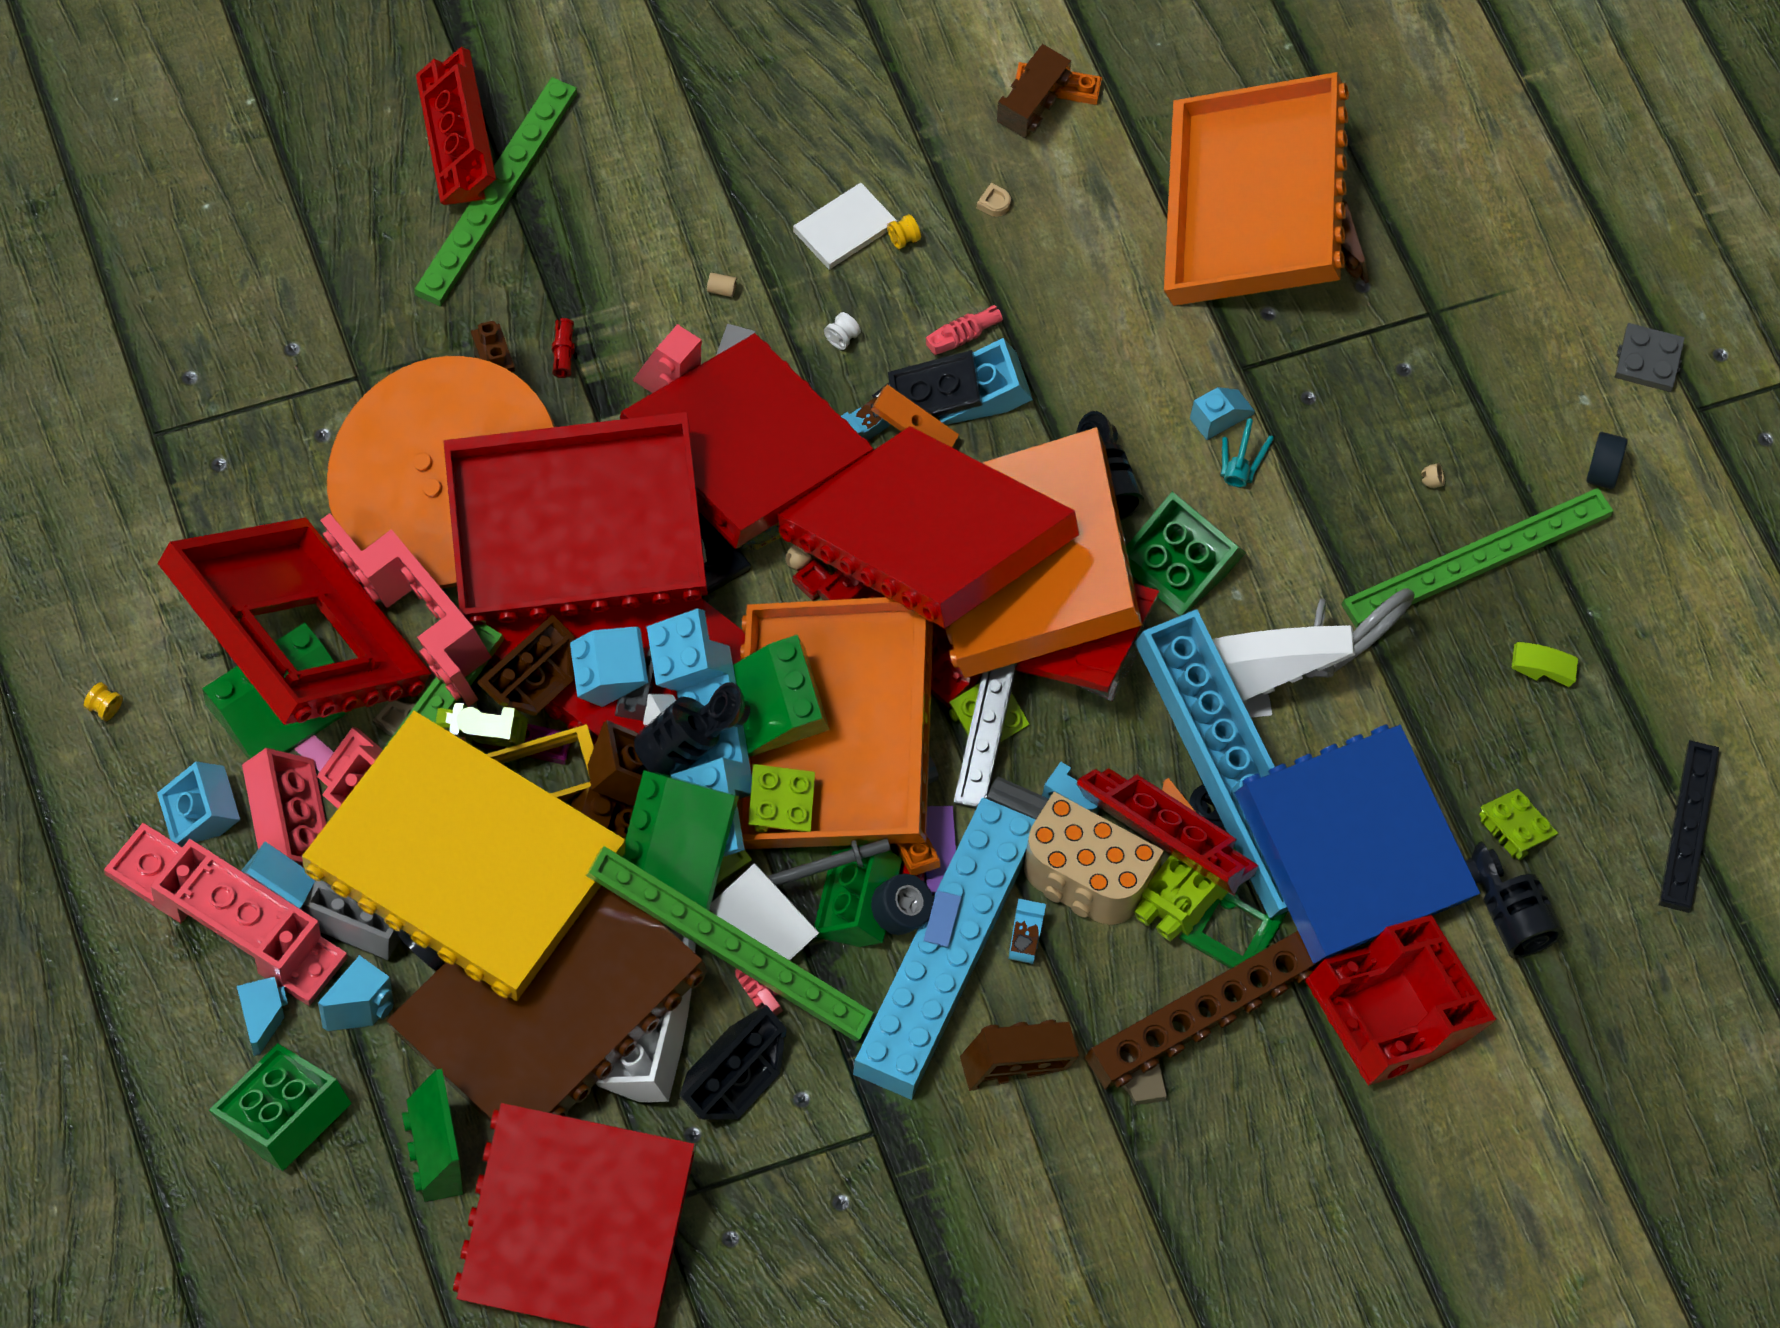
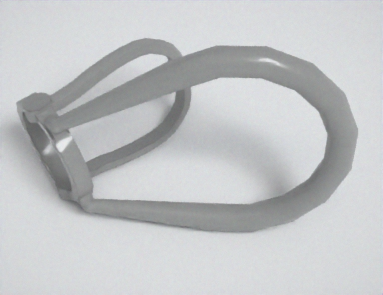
[1304,588,1415,678]

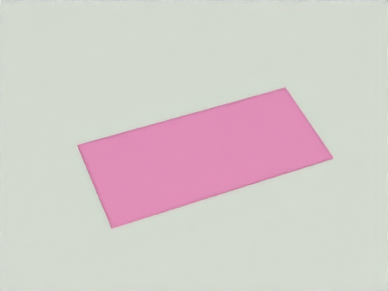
[294,735,334,772]

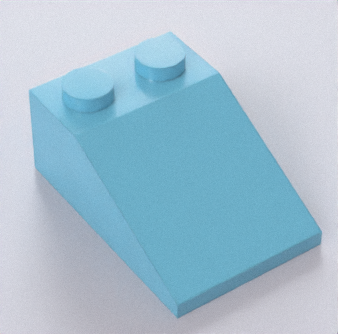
[939,338,1033,425]

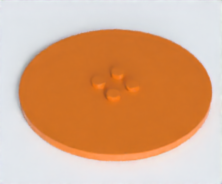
[327,356,555,588]

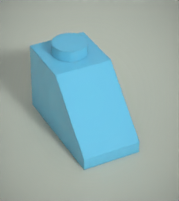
[1190,387,1255,440]
[237,976,288,1056]

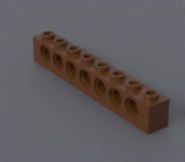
[1085,931,1319,1090]

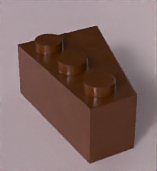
[997,43,1073,139]
[960,1020,1079,1091]

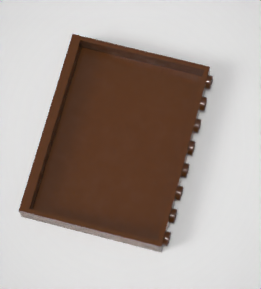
[386,885,707,1123]

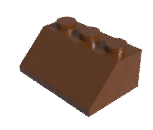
[587,721,648,806]

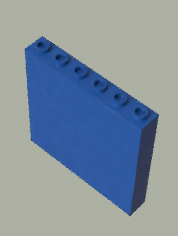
[1234,724,1480,964]

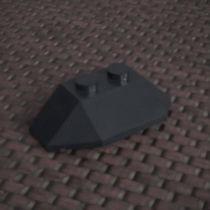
[680,1005,787,1120]

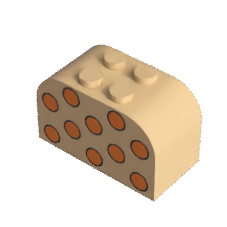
[1024,792,1164,925]

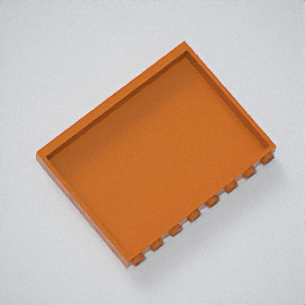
[1164,72,1349,306]
[946,427,1142,678]
[737,597,933,849]

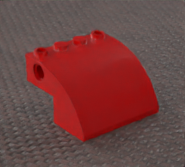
[1305,915,1496,1086]

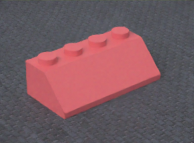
[242,748,326,868]

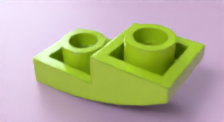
[1511,642,1578,687]

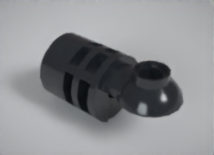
[1076,411,1144,521]
[634,682,750,776]
[1465,841,1564,958]

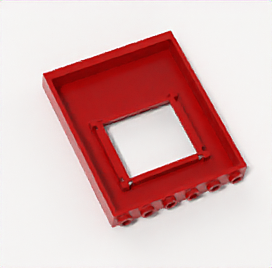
[157,517,431,725]

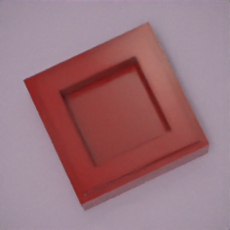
[792,559,831,601]

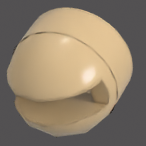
[1421,463,1445,488]
[785,544,812,570]

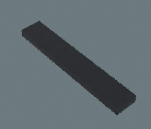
[1658,740,1719,913]

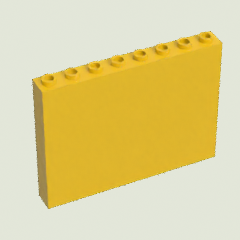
[302,711,625,1001]

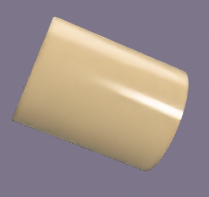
[707,272,737,297]

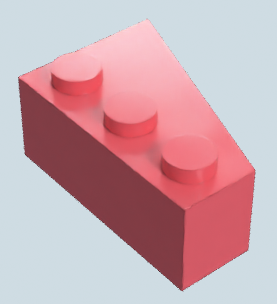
[633,324,702,393]

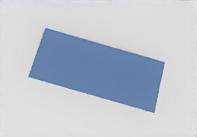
[923,890,961,947]

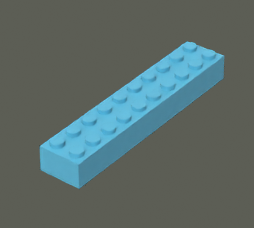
[1134,609,1289,919]
[853,797,1036,1100]

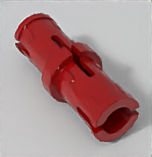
[551,318,575,378]

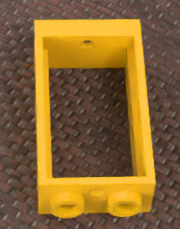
[486,724,594,801]

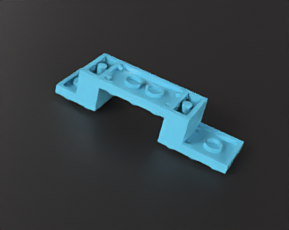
[646,608,752,857]

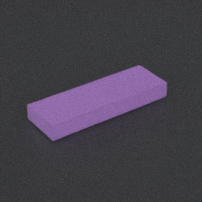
[925,806,956,895]

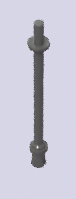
[658,838,891,924]

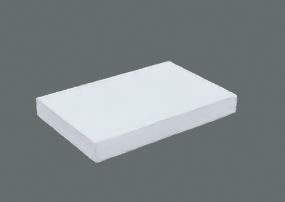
[793,183,897,270]
[710,863,819,960]

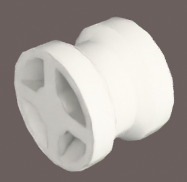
[824,312,861,350]

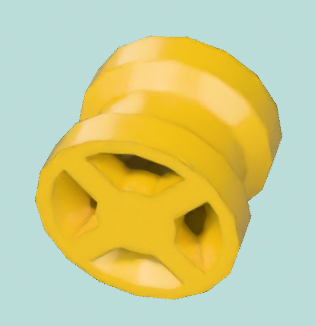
[887,214,921,249]
[83,682,123,721]

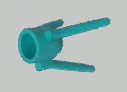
[1220,418,1274,487]

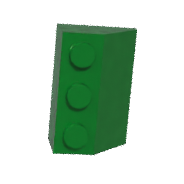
[814,844,902,947]

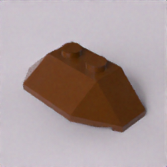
[477,614,574,716]

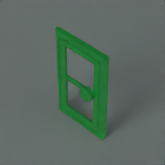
[1179,847,1288,978]

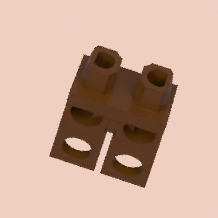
[471,321,515,372]

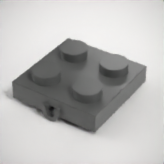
[1614,323,1685,392]

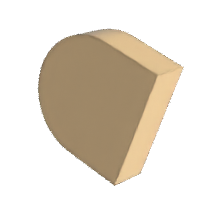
[976,183,1011,217]

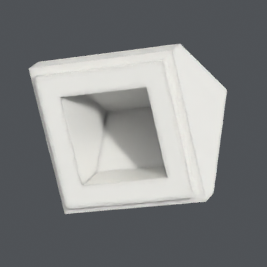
[643,694,676,725]

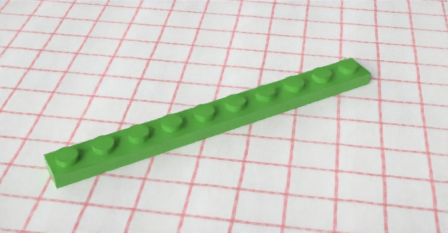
[414,77,577,307]
[1342,488,1613,628]
[586,846,874,1042]

